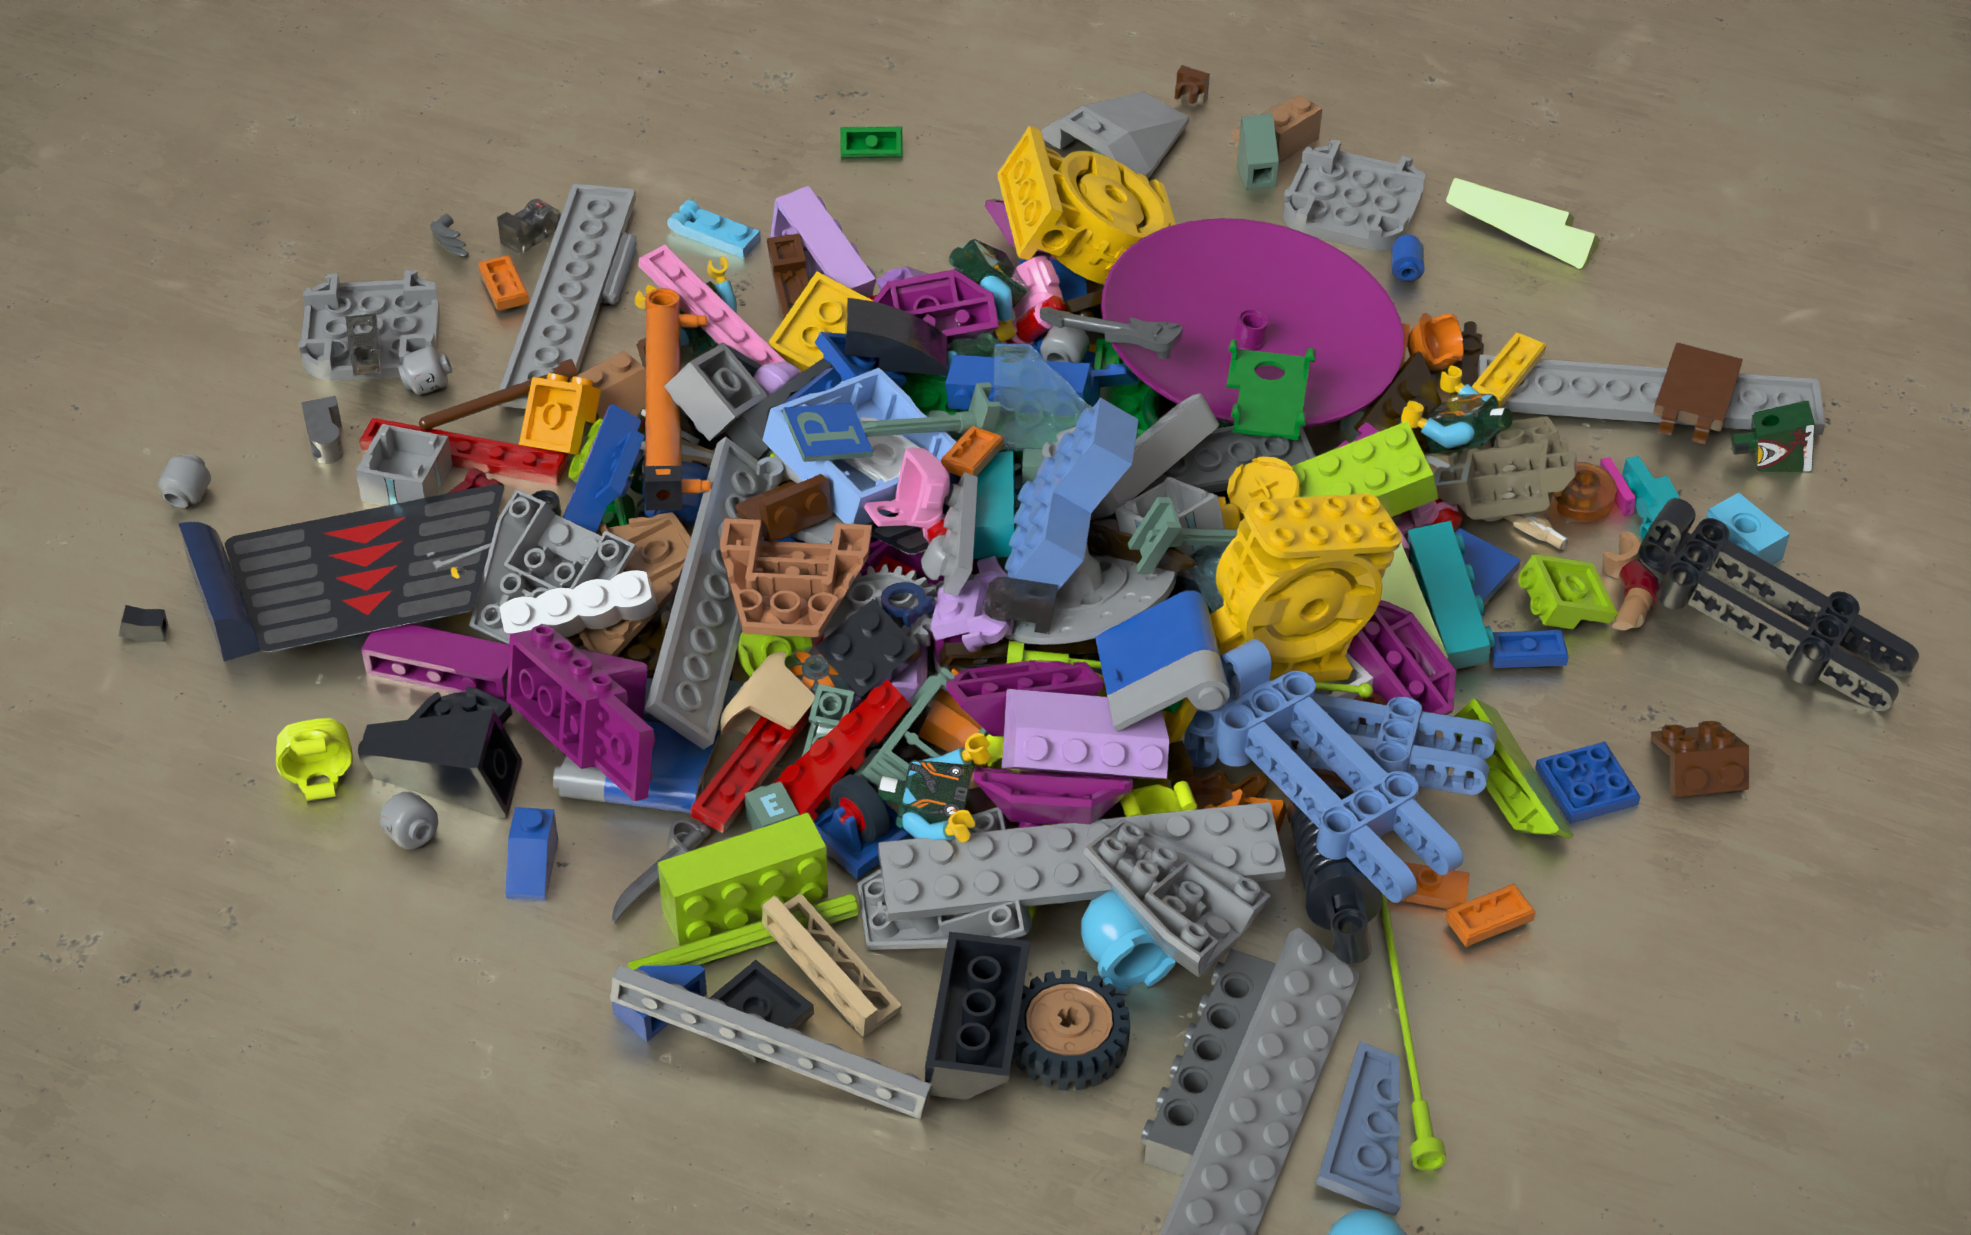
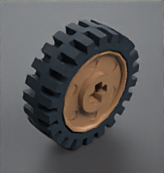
[1013,970,1130,1091]

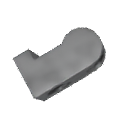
[301,396,343,464]

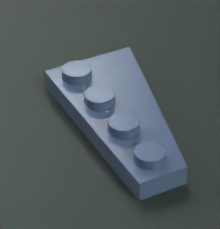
[1315,1041,1401,1215]

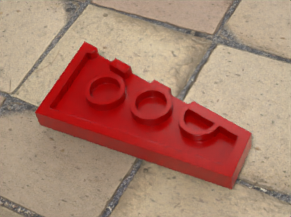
[773,679,911,821]

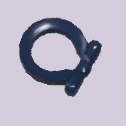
[881,582,935,628]

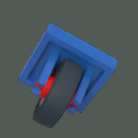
[813,774,915,879]

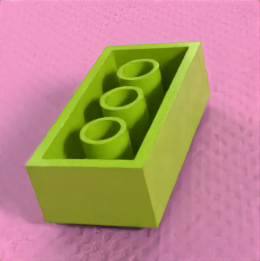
[1291,421,1439,517]
[658,812,828,946]

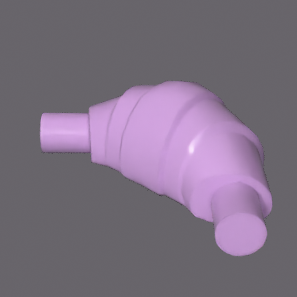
[754,362,802,396]

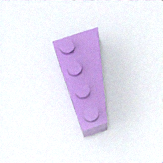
[770,186,876,297]

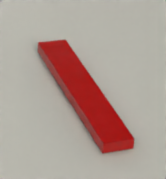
[359,418,569,486]

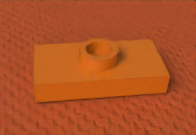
[478,255,529,311]
[941,426,1004,477]
[1387,862,1470,909]
[1445,883,1536,947]

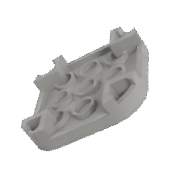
[1282,140,1425,251]
[298,270,440,381]

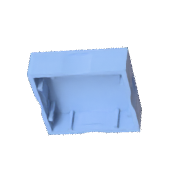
[762,368,961,525]

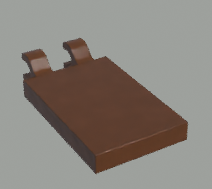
[1653,342,1743,444]

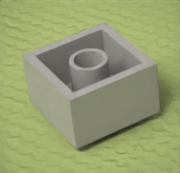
[664,343,768,441]

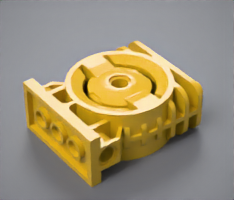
[997,126,1176,284]
[1210,493,1402,682]

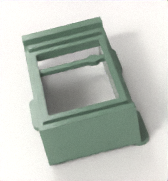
[854,667,989,817]

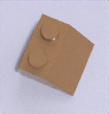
[1232,95,1322,163]
[569,350,646,426]

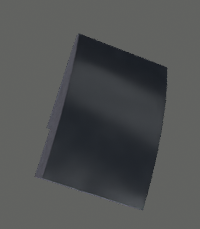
[845,298,948,376]

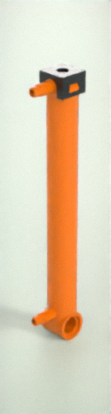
[645,288,711,511]

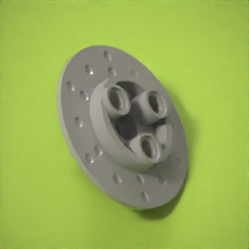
[1003,544,1177,645]

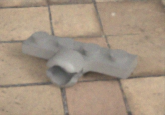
[921,472,978,597]

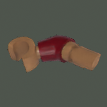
[1602,531,1660,631]

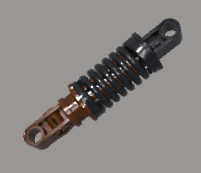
[1287,741,1382,964]

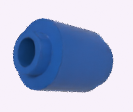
[1391,234,1425,282]

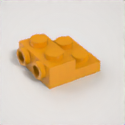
[519,373,601,455]

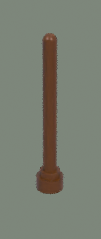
[419,359,578,430]

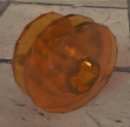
[1553,462,1617,523]

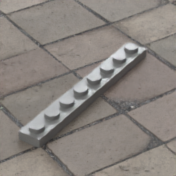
[610,965,931,1119]

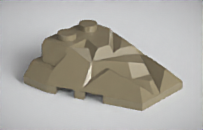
[1434,416,1577,521]

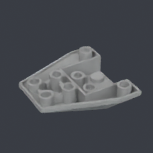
[1041,91,1189,178]
[469,489,637,644]
[857,807,1032,950]
[1083,819,1271,978]

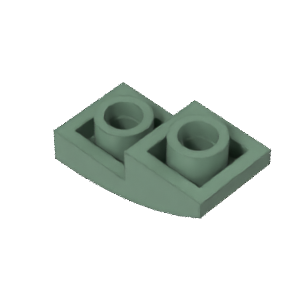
[802,684,856,756]

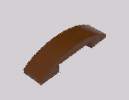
[767,233,809,320]

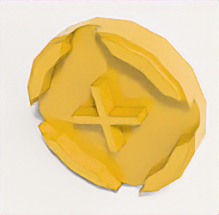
[1227,457,1301,519]

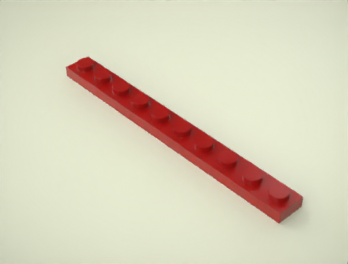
[691,555,917,833]

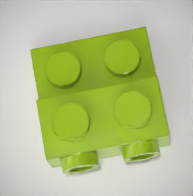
[1518,553,1618,629]

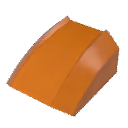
[918,667,988,768]

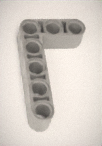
[1090,393,1219,520]

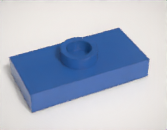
[1490,630,1569,668]

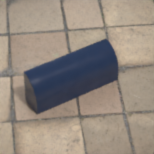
[178,522,260,661]

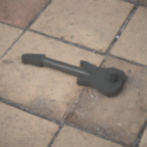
[1040,307,1183,359]

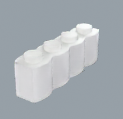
[499,570,658,640]

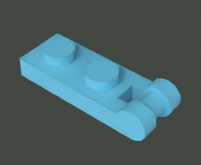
[667,200,761,259]

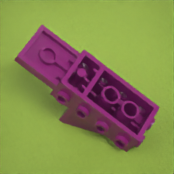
[506,625,655,802]

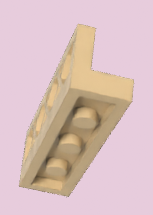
[762,893,902,1038]

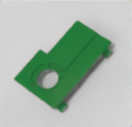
[1226,339,1316,440]

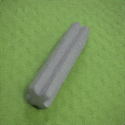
[602,232,637,305]

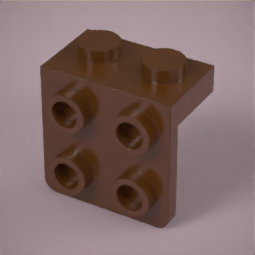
[735,474,833,543]
[1651,721,1749,797]

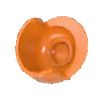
[1407,313,1464,372]

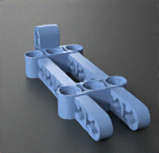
[1216,639,1463,903]
[1184,693,1497,795]

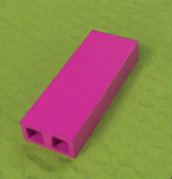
[1599,457,1636,516]

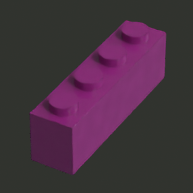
[361,624,509,702]

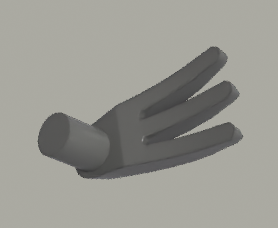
[430,213,469,257]

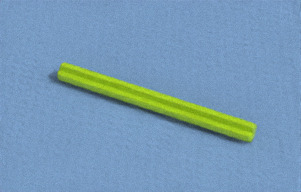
[628,893,859,969]

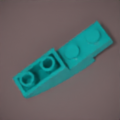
[1621,456,1680,541]

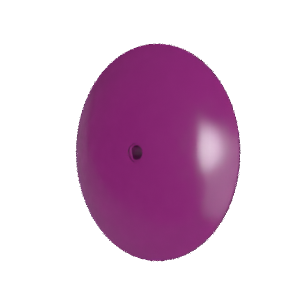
[1101,218,1404,428]

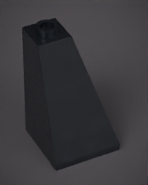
[358,709,522,819]

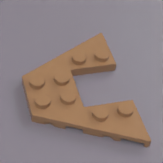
[577,512,691,657]

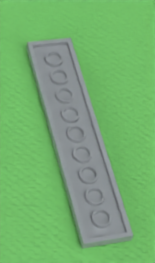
[498,183,636,409]
[1478,354,1825,435]
[645,437,777,750]
[878,802,1286,921]
[1159,927,1361,1235]

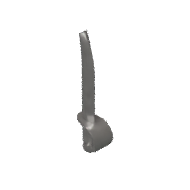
[612,820,711,924]

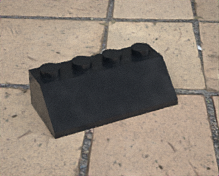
[925,932,1031,1100]

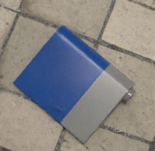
[1095,591,1230,732]
[553,721,720,813]

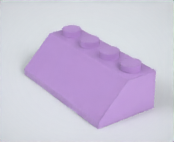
[1002,689,1169,780]

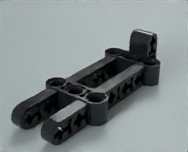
[1638,498,1919,712]

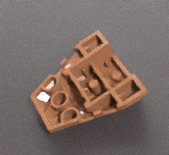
[720,518,872,637]

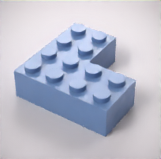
[1005,398,1138,608]

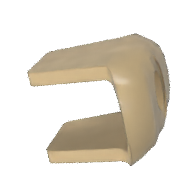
[720,651,815,735]

